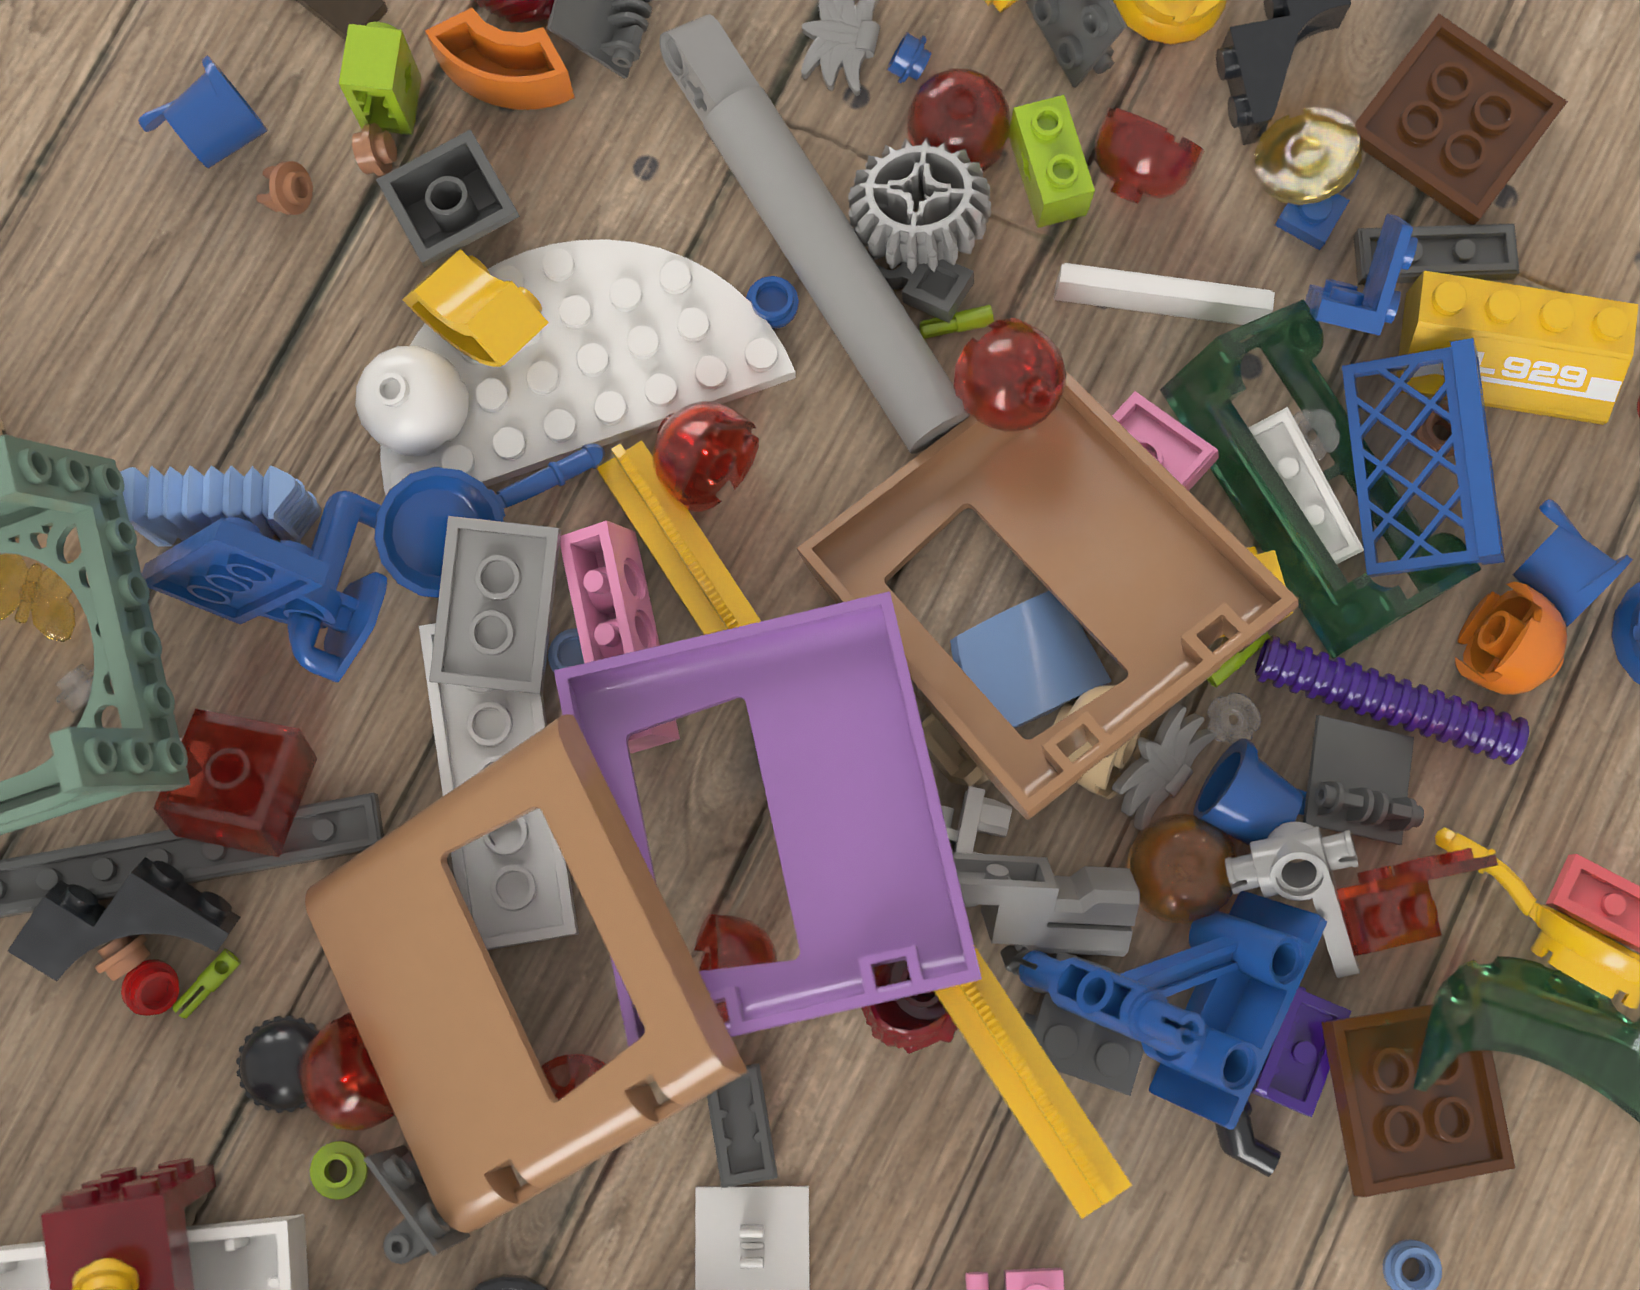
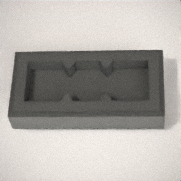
[707,1063,778,1188]

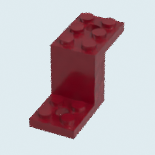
[41,1158,216,1290]

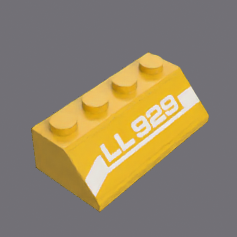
[1396,270,1638,425]

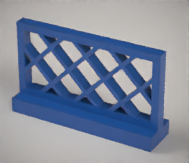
[1342,338,1505,578]

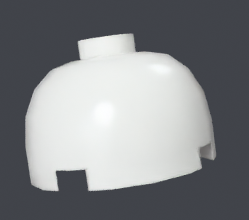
[355,346,469,456]

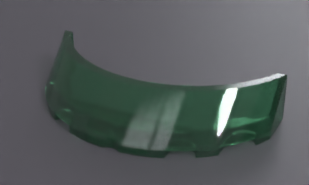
[1413,956,1640,1123]

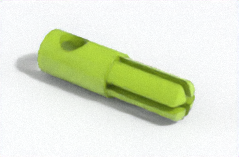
[919,305,994,339]
[1206,632,1270,688]
[172,948,241,1019]

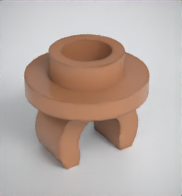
[256,161,313,215]

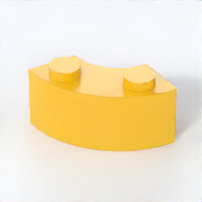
[402,249,549,367]

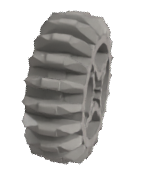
[848,137,991,274]

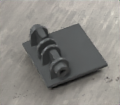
[547,0,652,79]
[1026,0,1127,88]
[1303,715,1424,845]
[363,1145,471,1264]

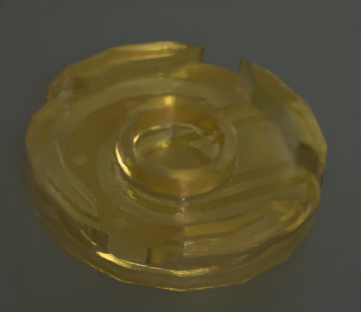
[1255,107,1362,205]

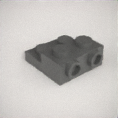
[1023,953,1144,1096]

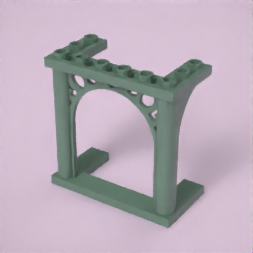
[0,434,190,836]

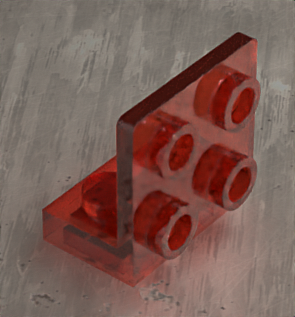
[1337,848,1498,956]

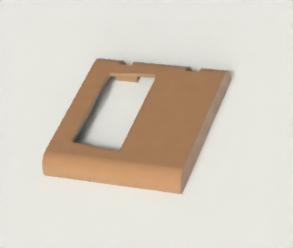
[797,355,1298,820]
[305,714,748,1233]

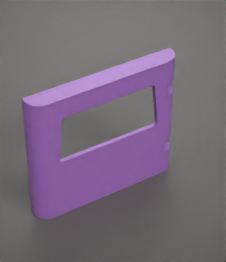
[554,591,982,1047]

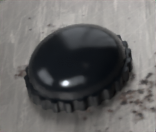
[236,1015,333,1113]

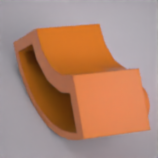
[425,7,575,110]

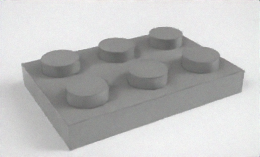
[429,516,562,694]

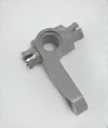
[1225,821,1360,978]

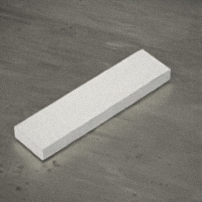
[1054,263,1275,328]

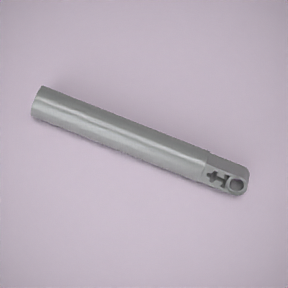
[659,14,972,454]

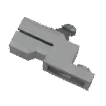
[952,853,1140,975]

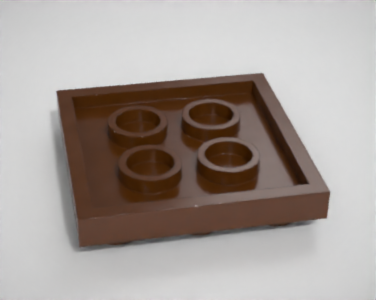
[1348,14,1568,225]
[1321,997,1515,1197]

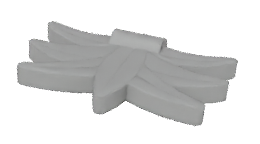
[801,0,880,96]
[1112,703,1217,832]

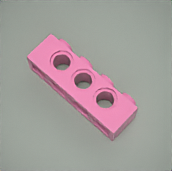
[560,521,680,754]

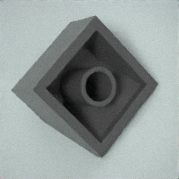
[376,129,520,268]

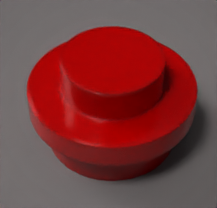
[121,959,179,1016]

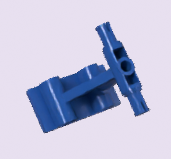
[1019,891,1327,1130]

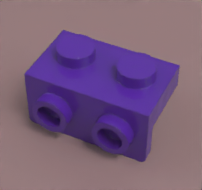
[1251,986,1351,1117]

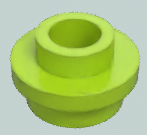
[310,1141,368,1200]

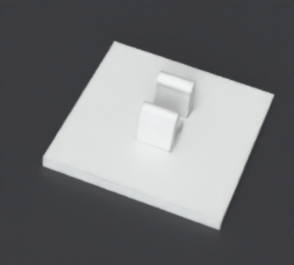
[695,1186,809,1290]

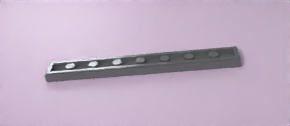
[0,793,384,918]

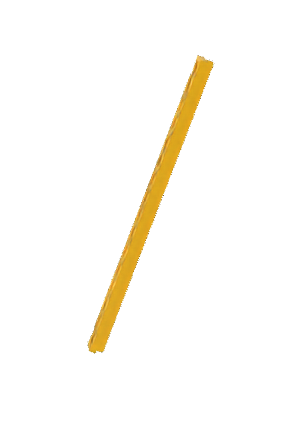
[597,440,1132,1219]

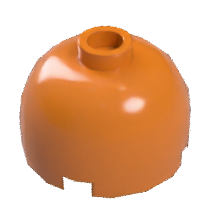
[1455,582,1567,695]

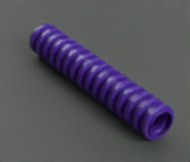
[1255,635,1530,765]

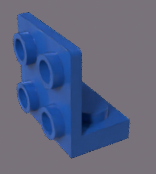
[1304,214,1418,336]

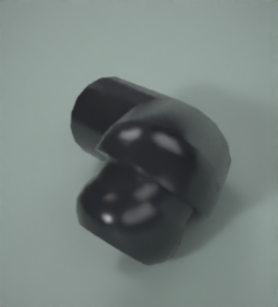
[1215,1100,1281,1177]

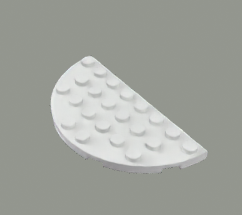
[380,239,796,495]

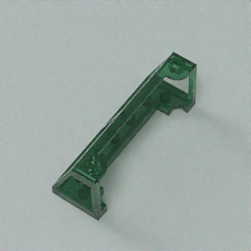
[1160,299,1482,659]

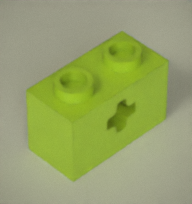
[339,22,422,135]
[1008,95,1095,228]

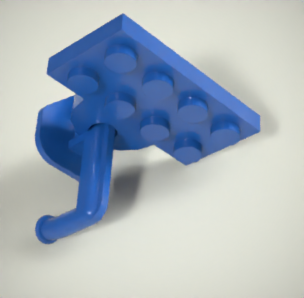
[142,490,387,683]

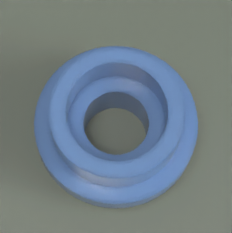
[1383,1239,1442,1290]

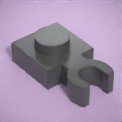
[877,259,974,323]

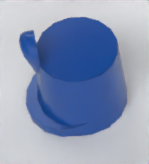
[138,55,268,169]
[1512,499,1633,627]
[1194,739,1307,846]

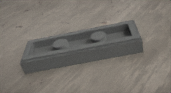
[1353,223,1520,285]

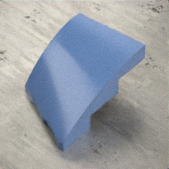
[950,591,1111,729]

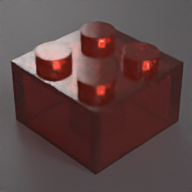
[153,708,317,857]

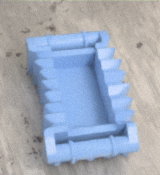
[120,465,321,547]

